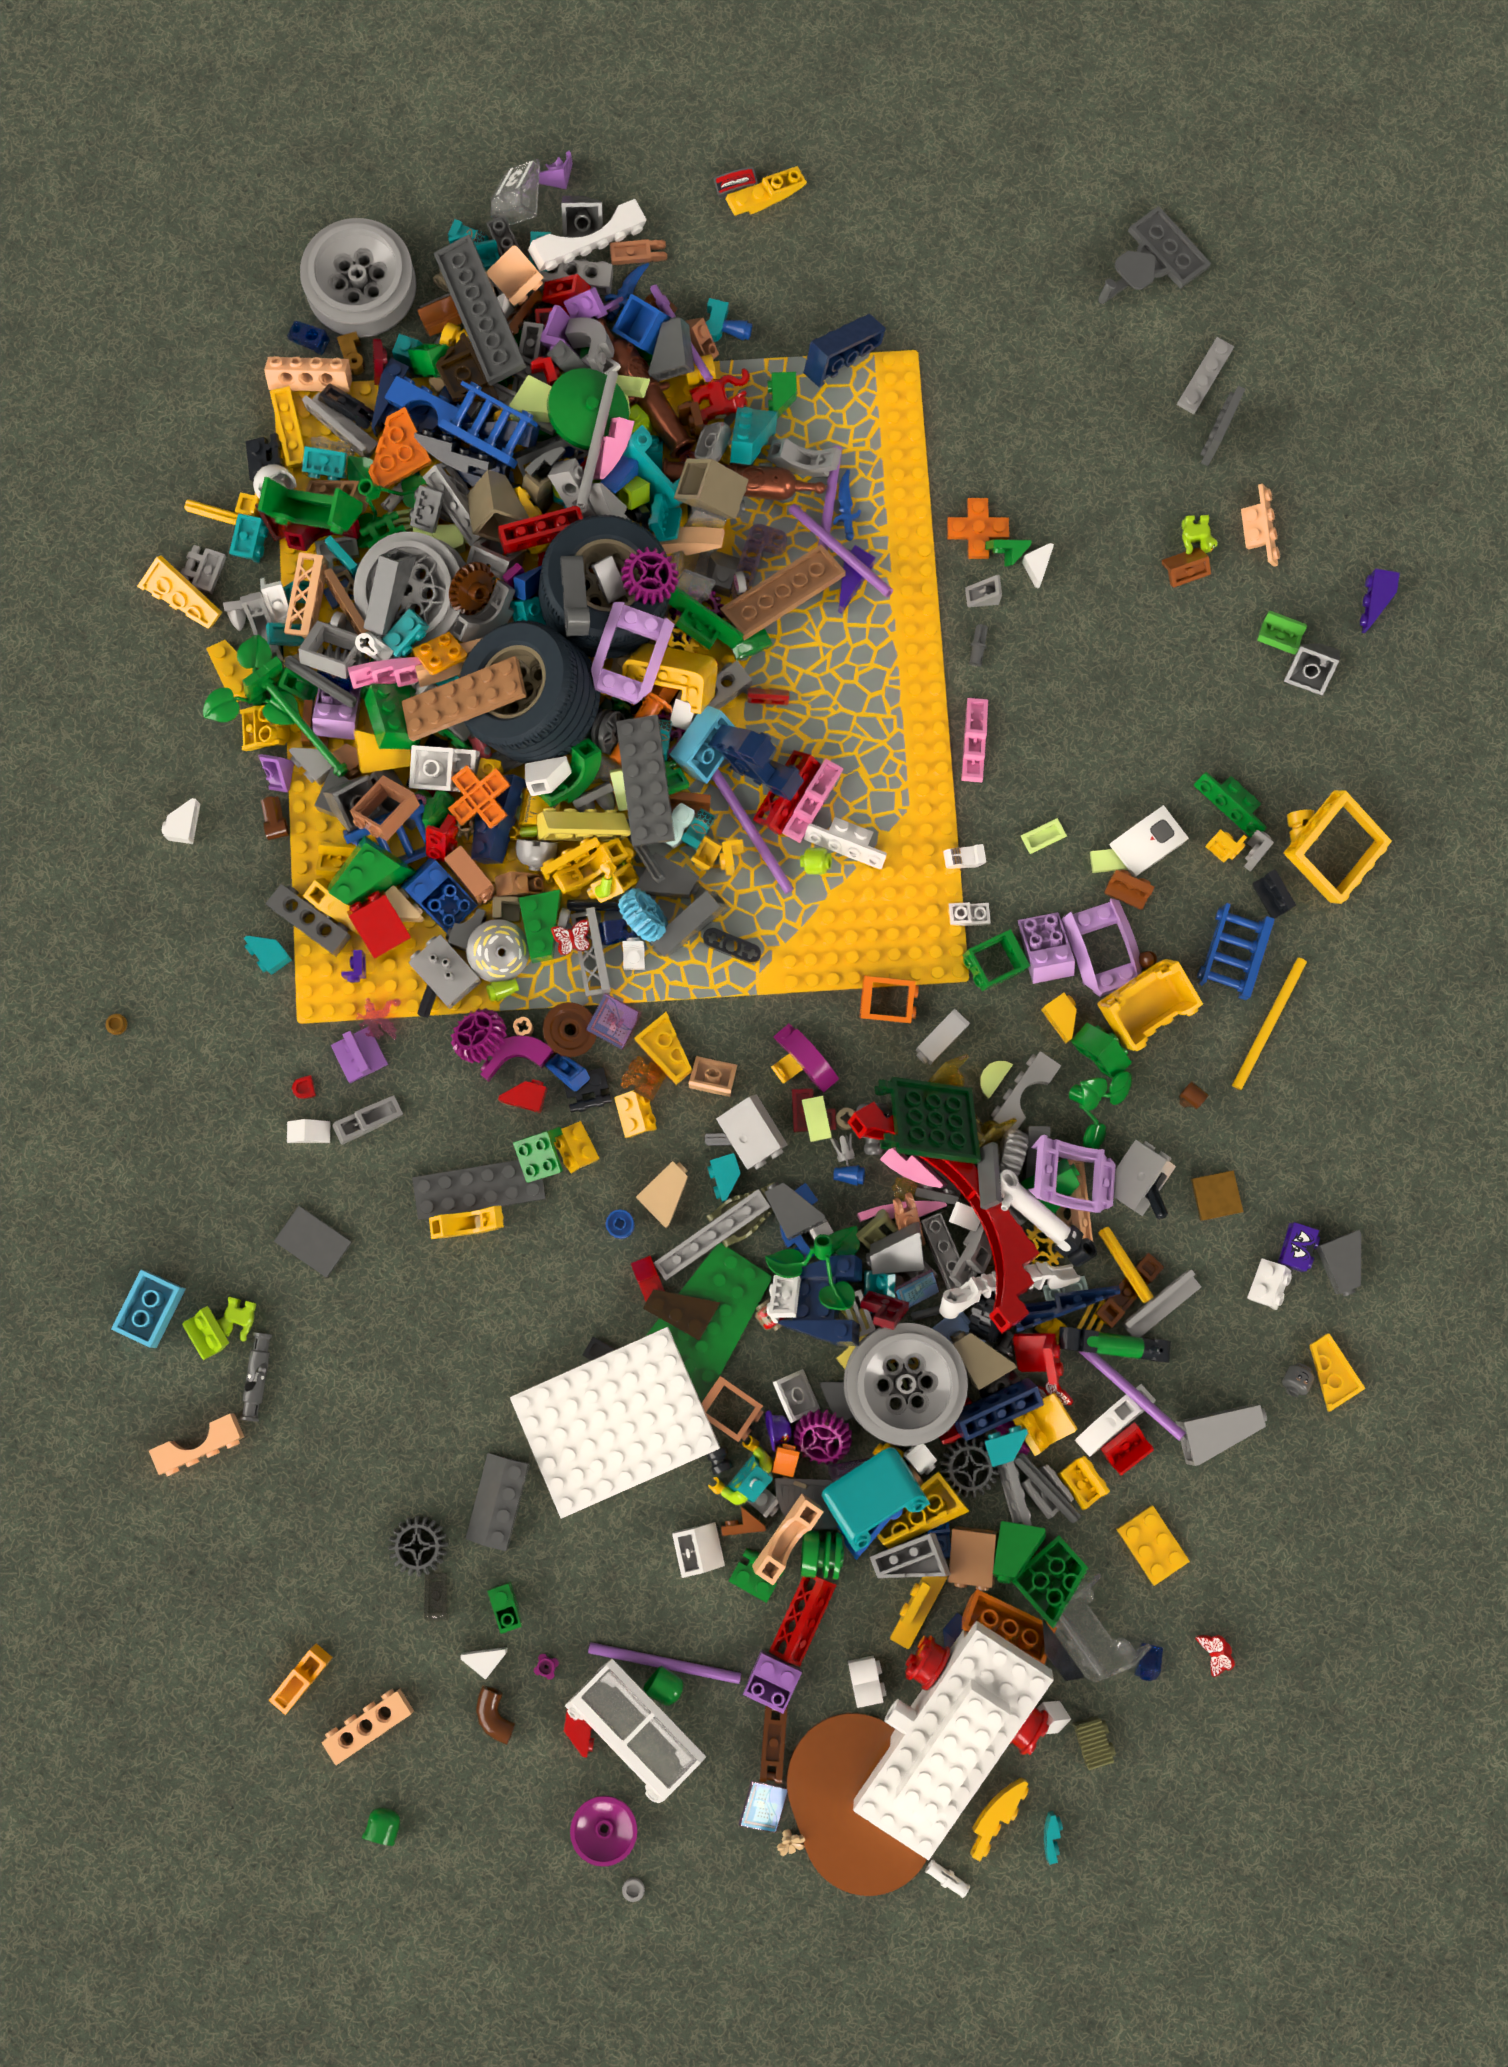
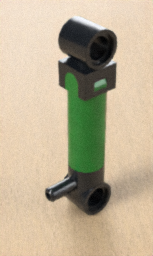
[1058,1327,1171,1363]

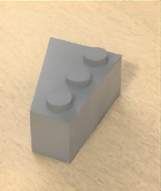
[870,1533,951,1578]

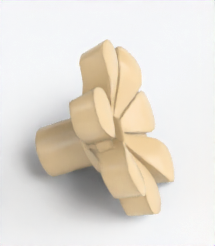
[777,1829,805,1856]

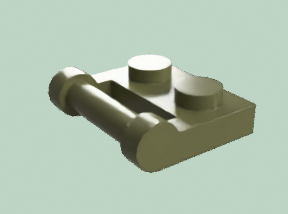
[856,1209,898,1250]

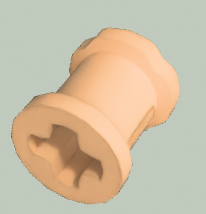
[513,1017,534,1037]

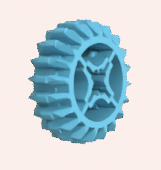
[618,888,668,942]

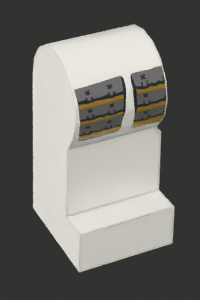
[943,844,986,869]

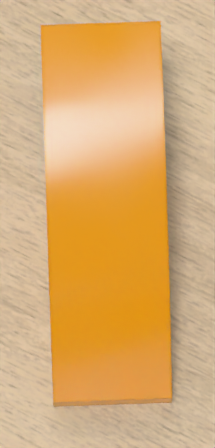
[269,1643,333,1715]

